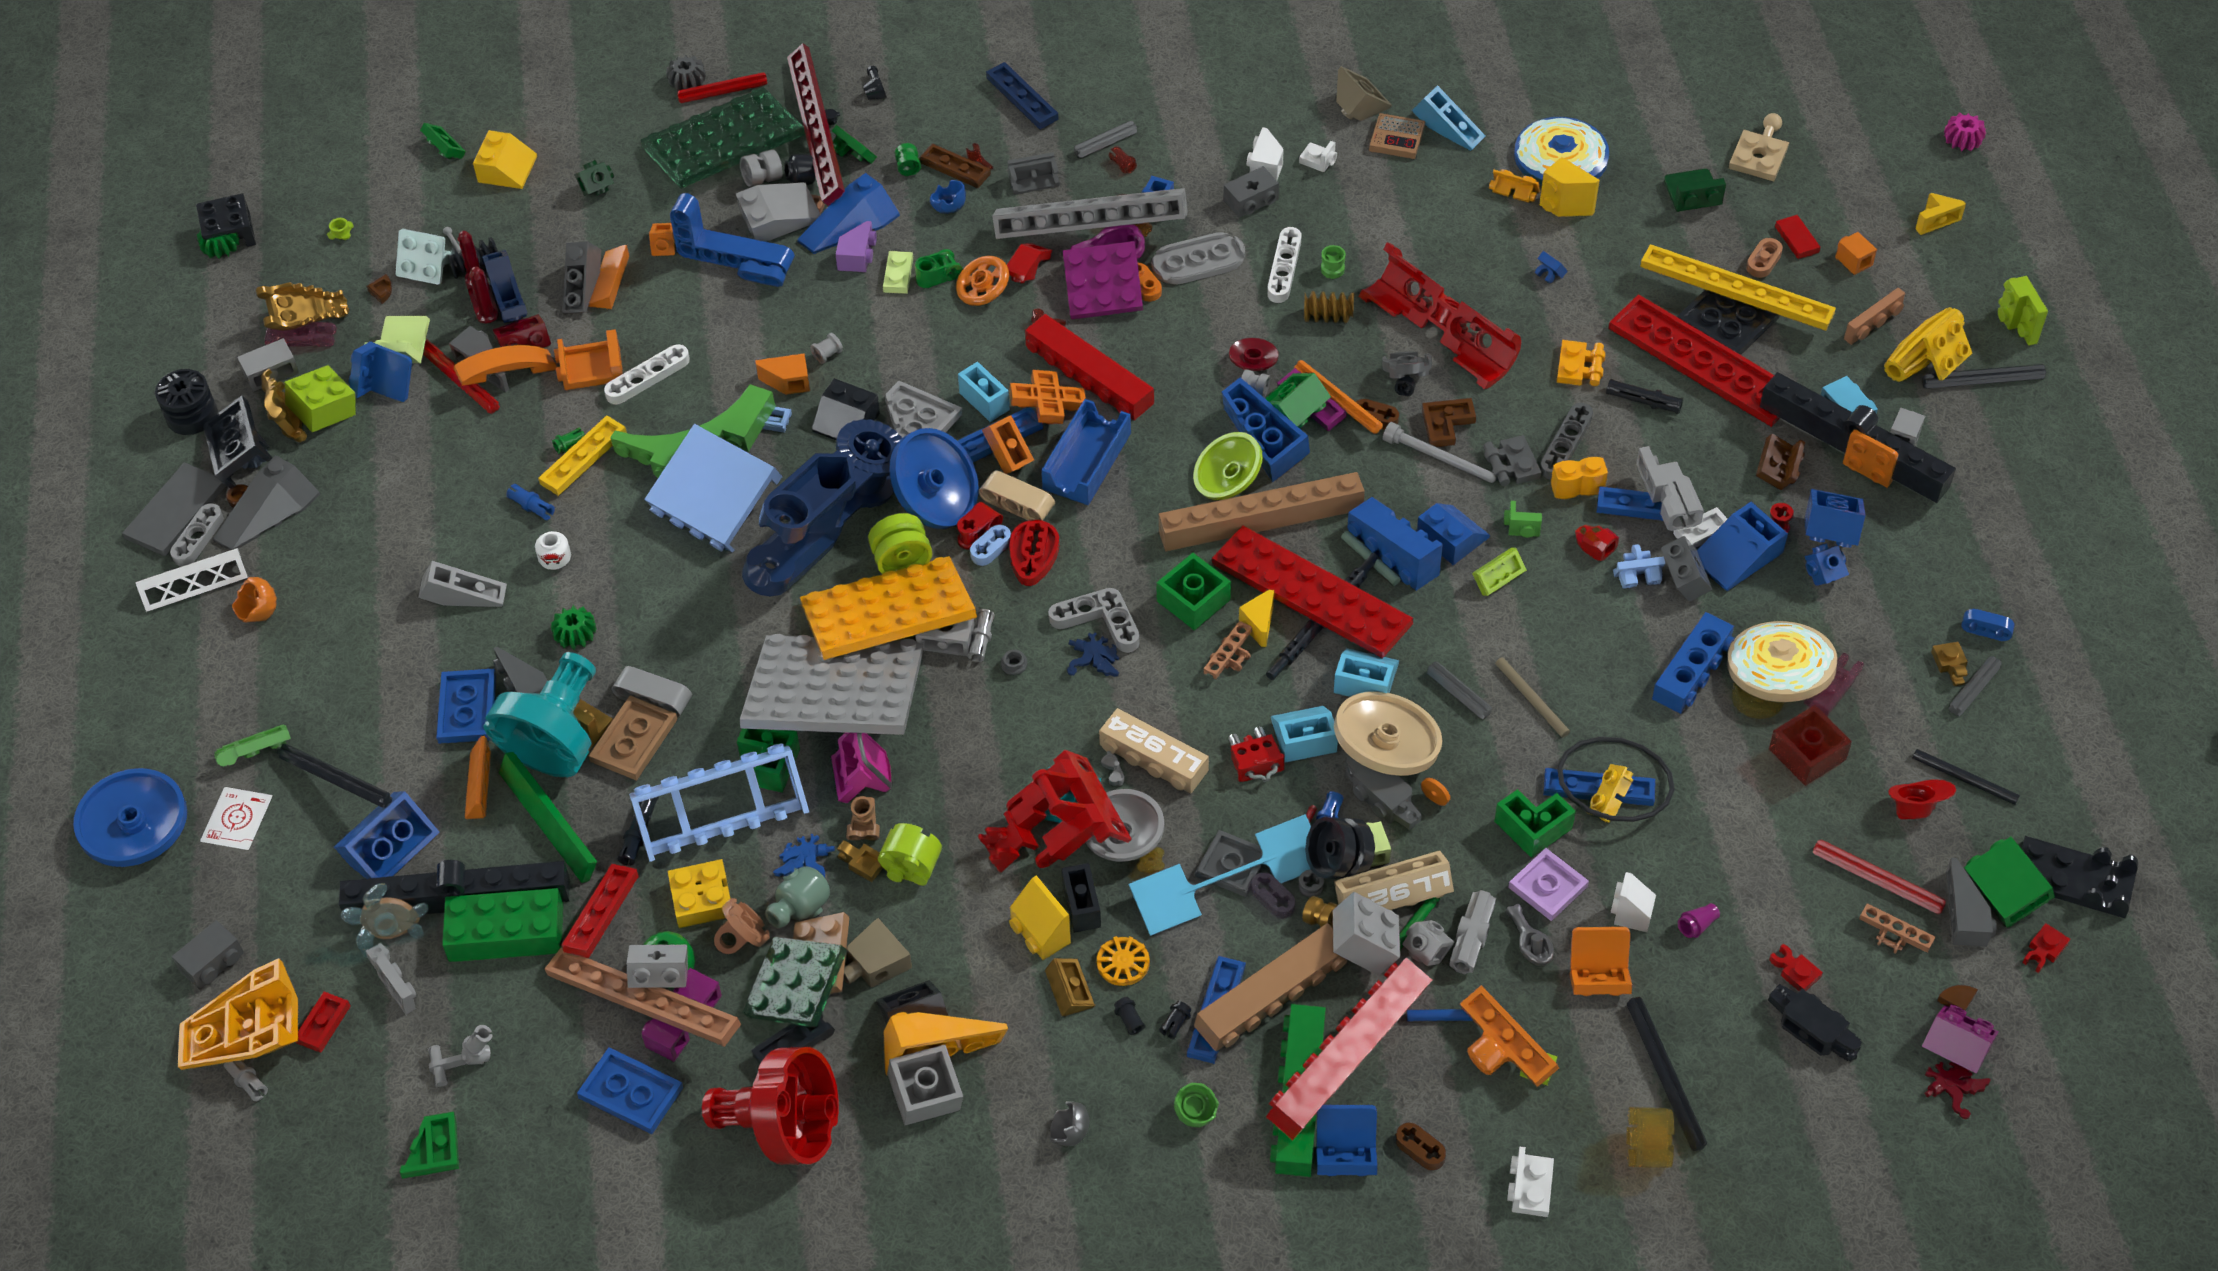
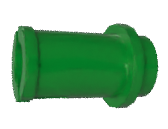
[552,427,585,454]

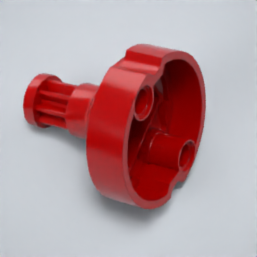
[702,1047,839,1165]

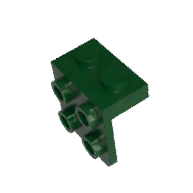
[1664,169,1726,212]

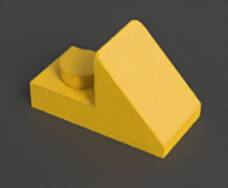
[1915,193,1966,235]

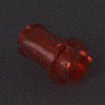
[1108,146,1137,174]

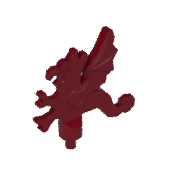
[1925,1062,1991,1119]

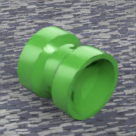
[1321,245,1346,279]

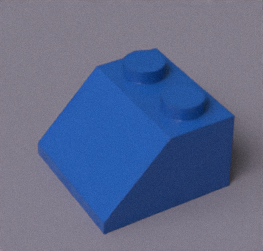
[1417,503,1490,565]

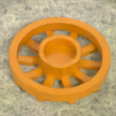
[1096,936,1150,986]

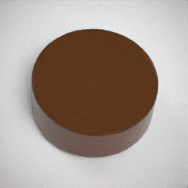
[226,484,248,508]

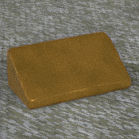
[1045,958,1095,1016]

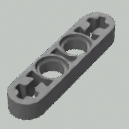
[1540,403,1593,480]

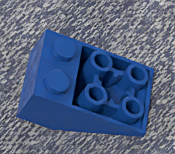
[1697,502,1788,591]

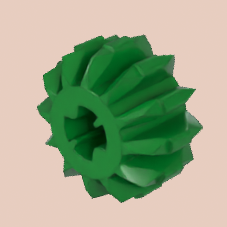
[197,229,240,260]
[551,605,597,650]

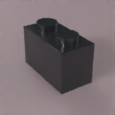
[1061,863,1101,933]

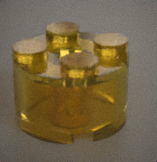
[1626,1107,1674,1168]

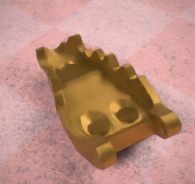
[256,282,349,331]
[261,369,307,442]

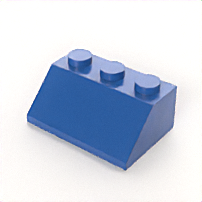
[334,791,440,879]

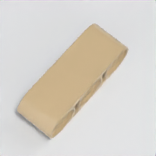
[979,471,1055,521]

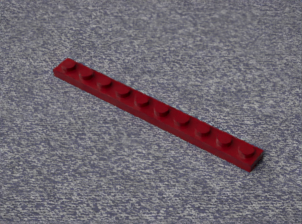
[787,43,845,206]

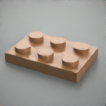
[589,696,677,781]
[787,912,849,1001]

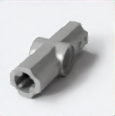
[1449,890,1496,974]

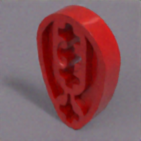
[1010,520,1060,586]

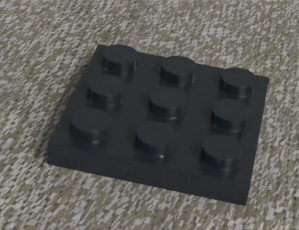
[1677,290,1780,355]

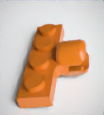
[1460,985,1559,1087]

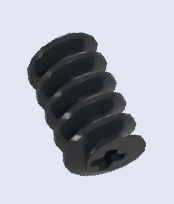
[447,237,498,279]

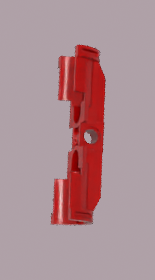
[1358,242,1521,389]

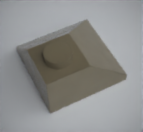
[1336,66,1392,121]

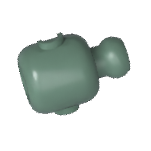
[765,866,830,928]

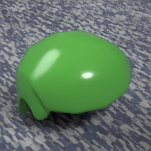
[1174,1083,1219,1128]

